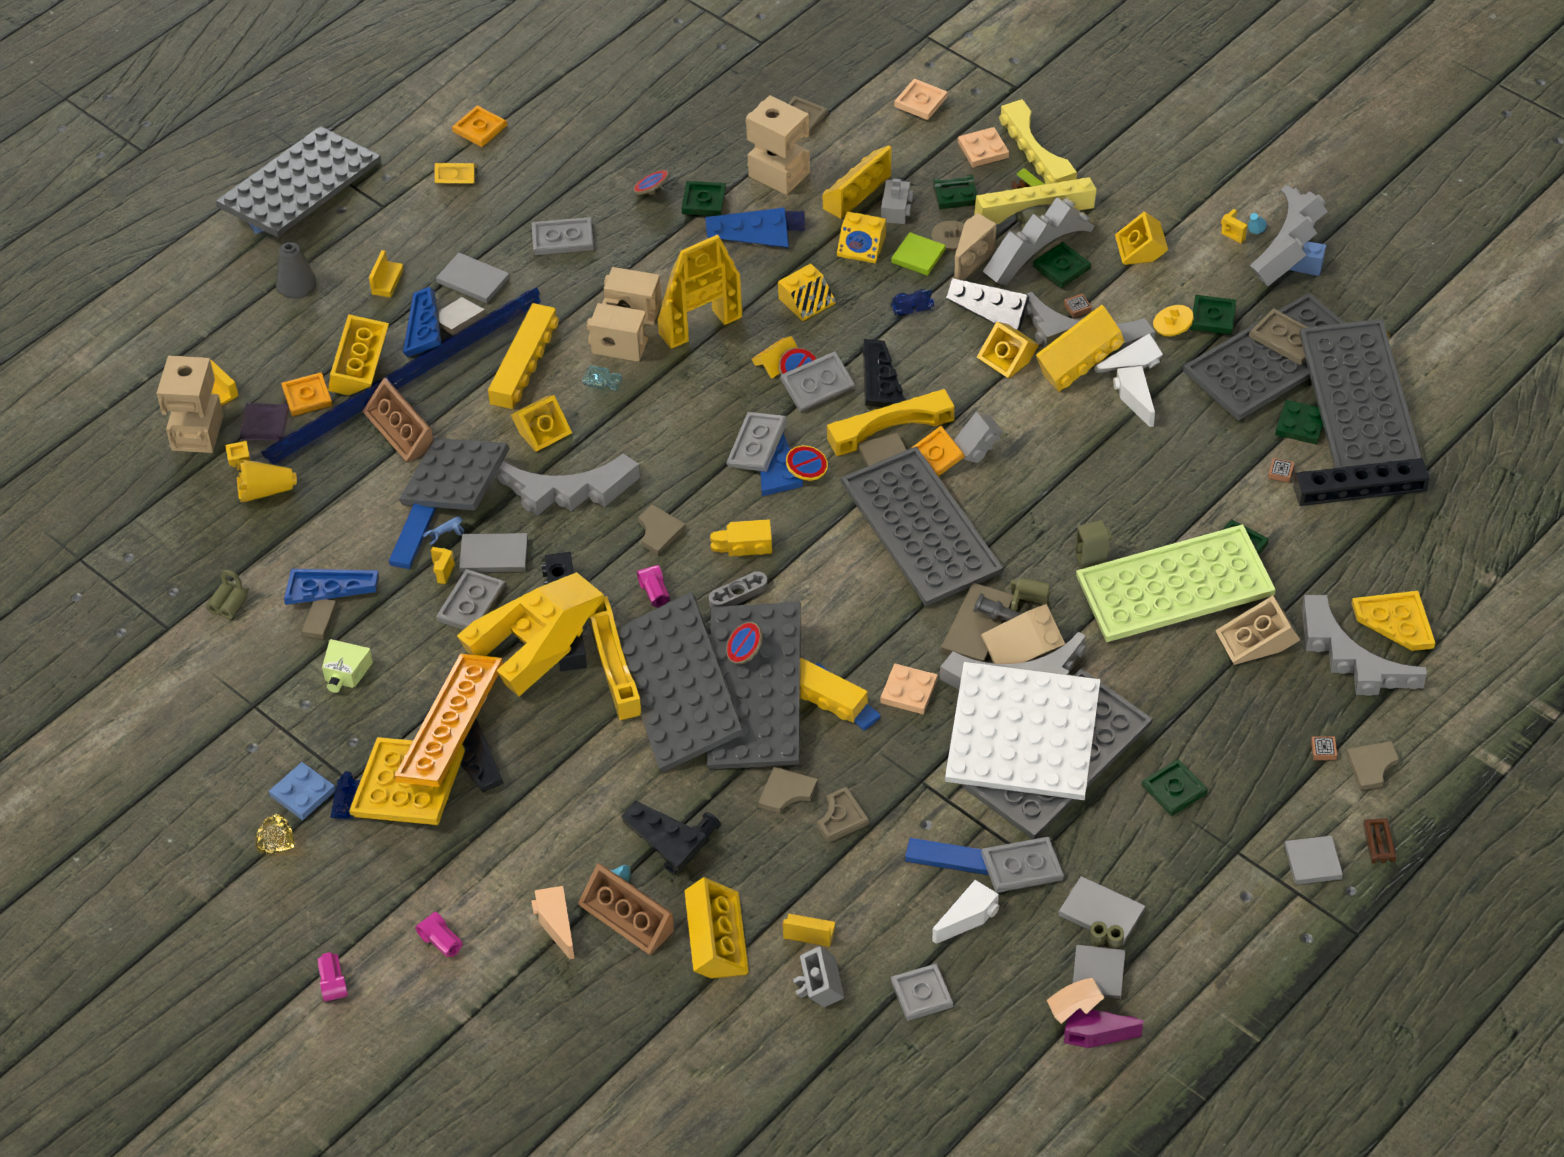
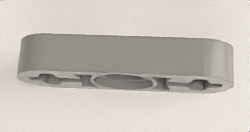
[709,572,767,608]

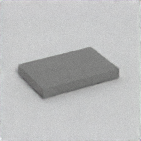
[531,217,594,255]
[436,252,509,303]
[780,351,855,412]
[726,412,788,472]
[459,533,528,573]
[436,569,506,630]
[981,836,1064,893]
[1059,876,1145,946]

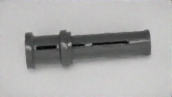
[973,593,1021,622]

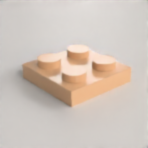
[894,79,948,120]
[958,127,1009,168]
[880,663,938,714]

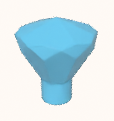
[1248,213,1267,234]
[611,865,631,883]

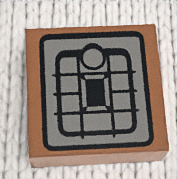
[1064,294,1092,318]
[1268,458,1294,483]
[1311,737,1337,760]

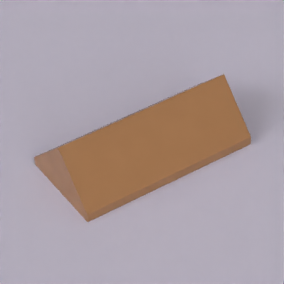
[362,378,433,462]
[578,863,674,955]

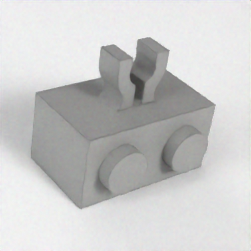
[881,179,913,224]
[954,411,1003,463]
[793,946,845,1007]

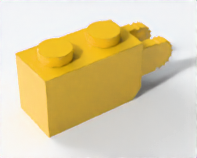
[710,519,772,556]

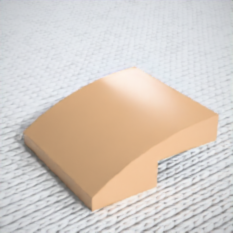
[1047,978,1104,1024]

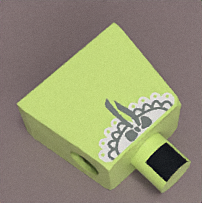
[322,639,373,693]

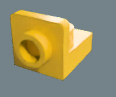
[1221,209,1248,244]
[431,547,455,584]

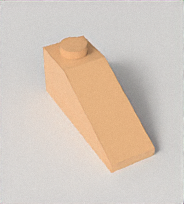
[531,886,574,959]

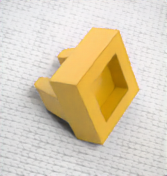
[226,441,250,468]

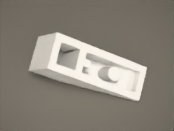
[1094,333,1163,373]
[1113,366,1155,427]
[932,880,999,944]

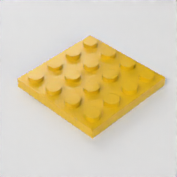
[349,737,465,825]

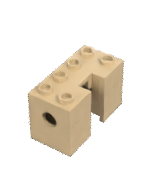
[746,95,810,195]
[587,267,662,362]
[157,356,224,453]

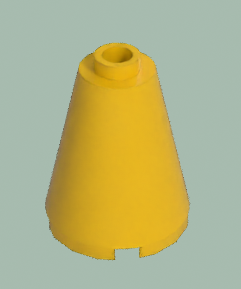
[237,459,297,503]

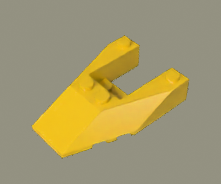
[658,235,742,349]
[457,572,605,697]

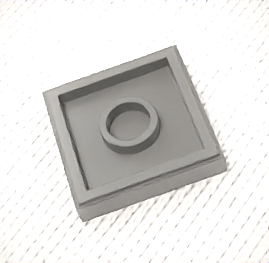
[1284,836,1343,885]
[1073,945,1125,999]
[891,963,953,1021]

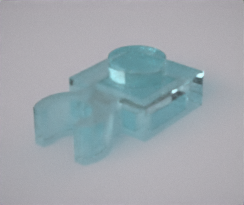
[582,365,622,390]

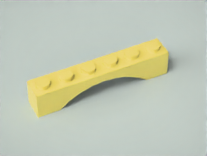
[999,99,1077,184]
[974,177,1096,224]

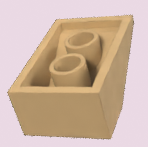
[954,213,996,281]
[1215,596,1300,665]
[981,604,1065,664]

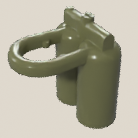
[206,570,249,619]
[1009,578,1050,612]
[1090,921,1124,949]

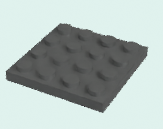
[399,438,510,510]

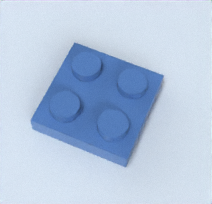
[269,762,336,820]

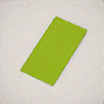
[1016,168,1044,186]

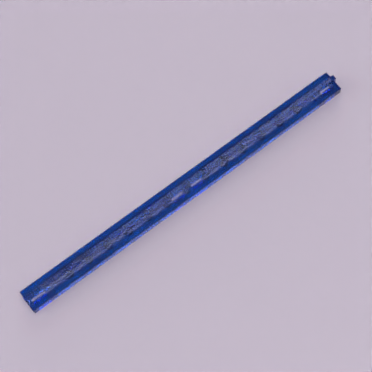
[261,287,541,465]

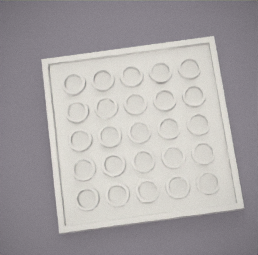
[945,662,1100,800]

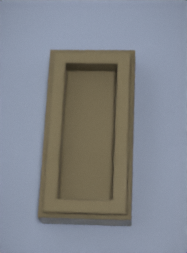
[301,599,337,640]

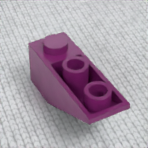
[1064,1008,1144,1048]

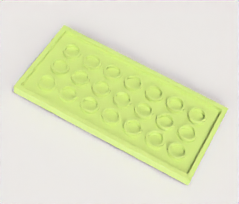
[1076,524,1276,642]

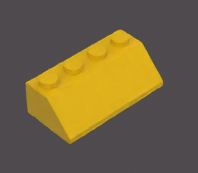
[822,145,891,219]
[1036,305,1125,392]
[328,314,389,395]
[684,877,749,979]

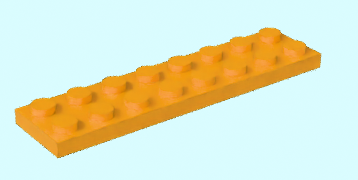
[395,654,503,787]

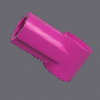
[637,565,670,608]
[415,912,463,957]
[317,952,348,1002]

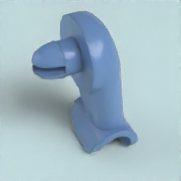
[423,516,464,545]

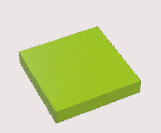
[891,232,946,276]

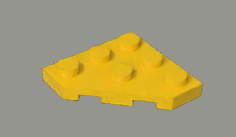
[1352,591,1435,651]

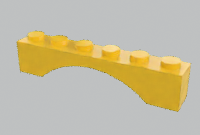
[827,389,955,456]
[588,596,641,720]

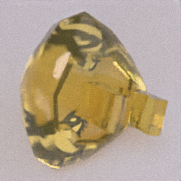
[255,814,295,854]

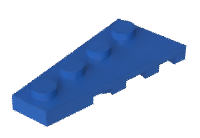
[705,208,789,248]
[403,287,441,357]
[760,433,803,496]
[284,569,379,605]

